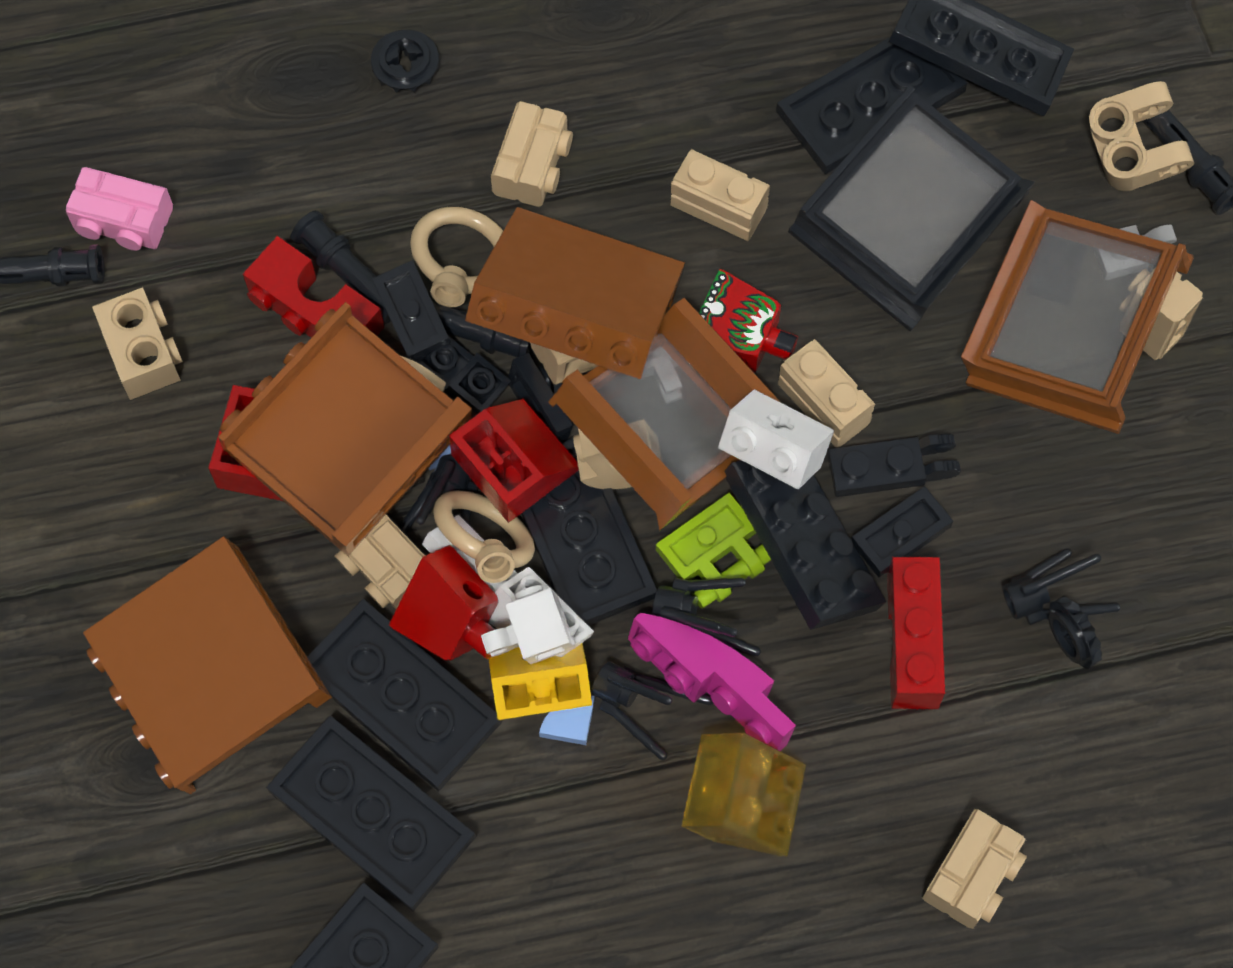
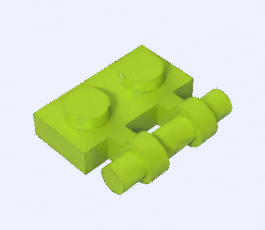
[656,493,771,609]

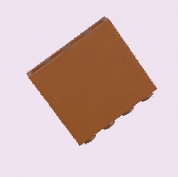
[465,207,685,379]
[218,302,472,556]
[83,536,332,794]

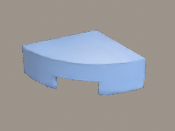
[539,696,595,745]

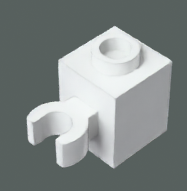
[481,585,576,664]

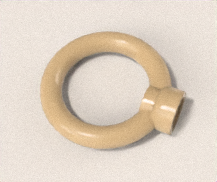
[410,207,503,307]
[433,491,535,583]

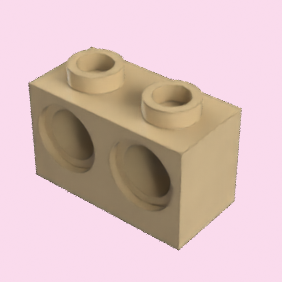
[92,287,183,400]

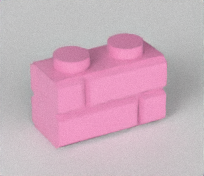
[66,167,173,251]

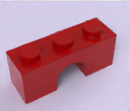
[243,236,384,338]
[887,557,945,709]

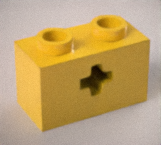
[489,643,592,720]

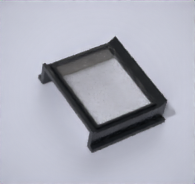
[788,85,1035,332]

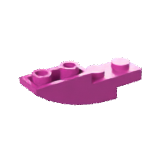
[628,613,796,756]

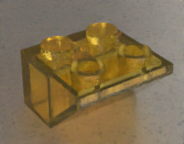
[682,733,806,856]

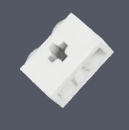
[718,389,834,489]

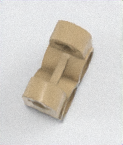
[1089,81,1194,191]

